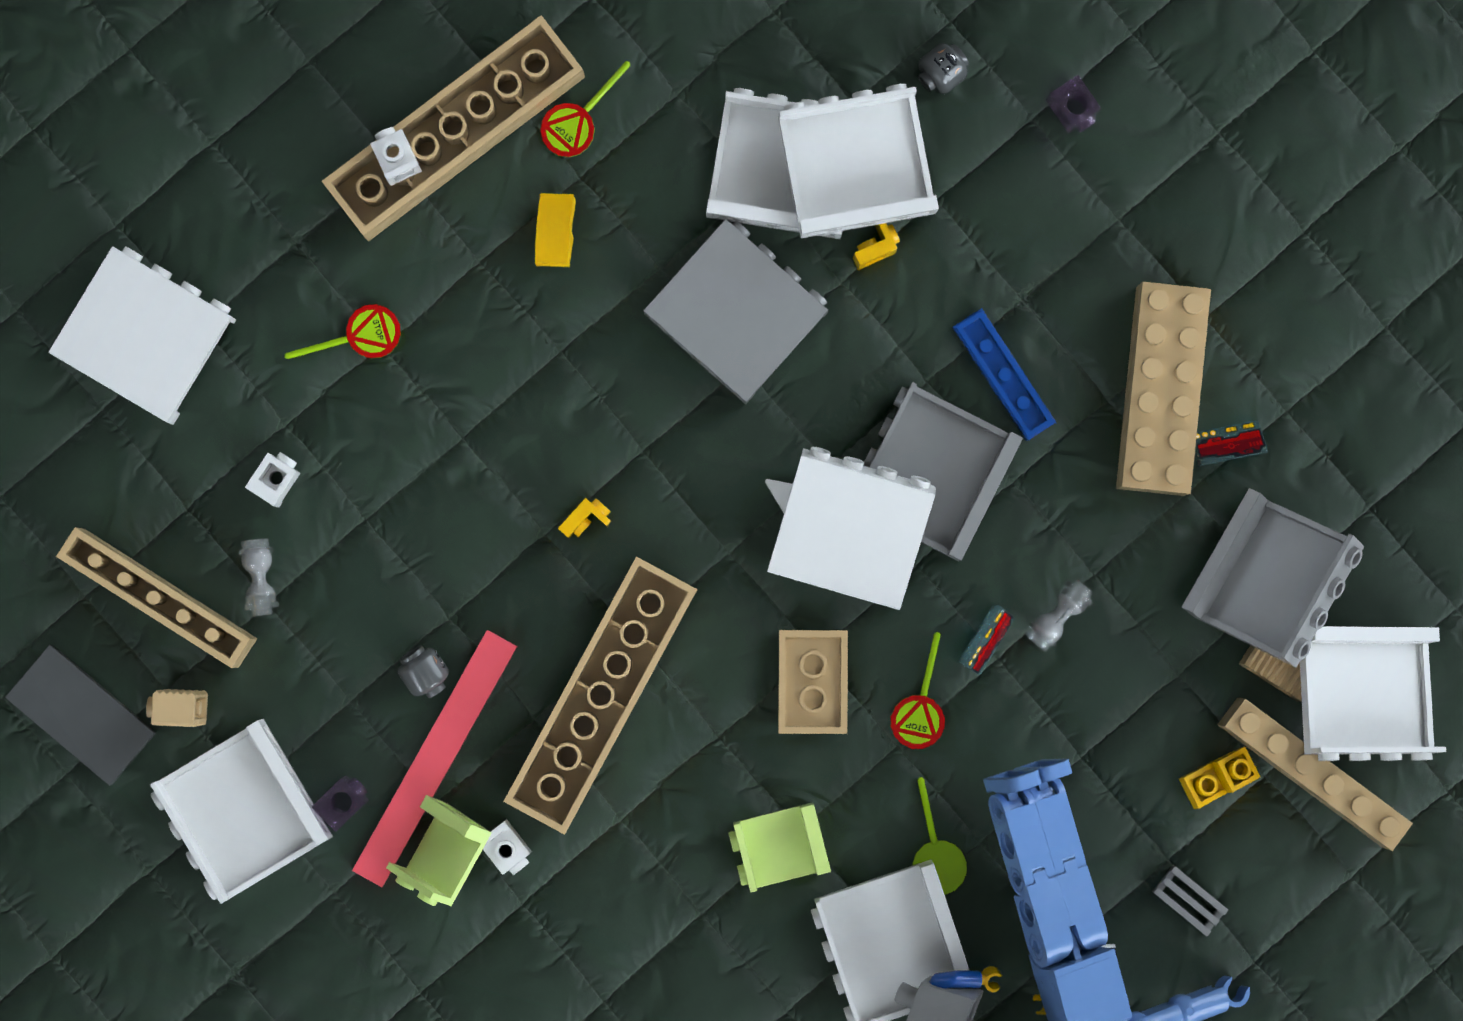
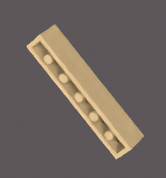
[56,527,257,668]
[1217,698,1413,851]

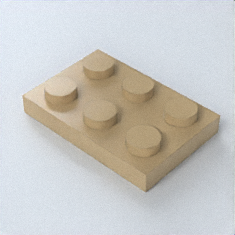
[778,630,848,734]

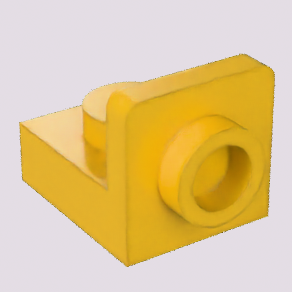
[853,223,900,270]
[558,498,612,538]

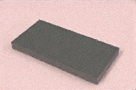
[5,645,157,786]

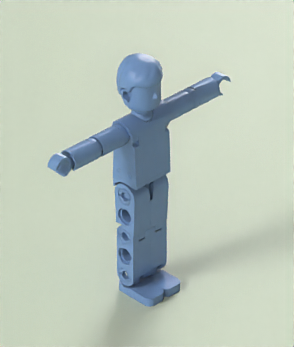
[983,759,1250,1021]

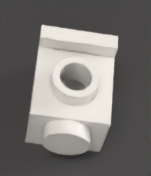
[370,127,422,185]
[245,452,300,508]
[483,819,532,875]

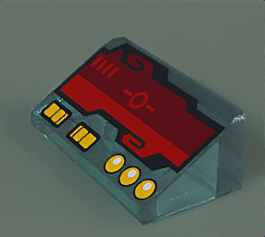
[1195,420,1268,467]
[958,605,1014,675]

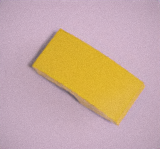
[535,193,576,267]
[1179,747,1260,809]

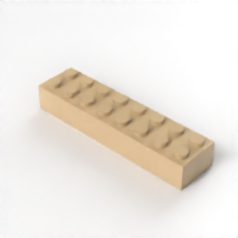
[322,15,585,242]
[503,556,697,835]

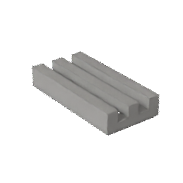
[1152,865,1228,936]

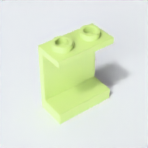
[386,795,492,906]
[728,802,831,892]

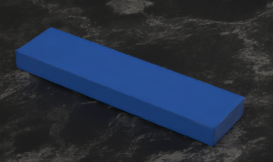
[952,308,1056,441]

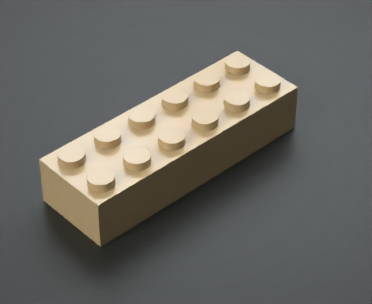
[1116,282,1211,496]

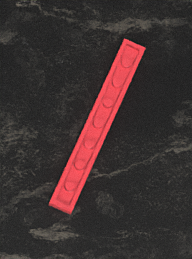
[352,630,518,887]

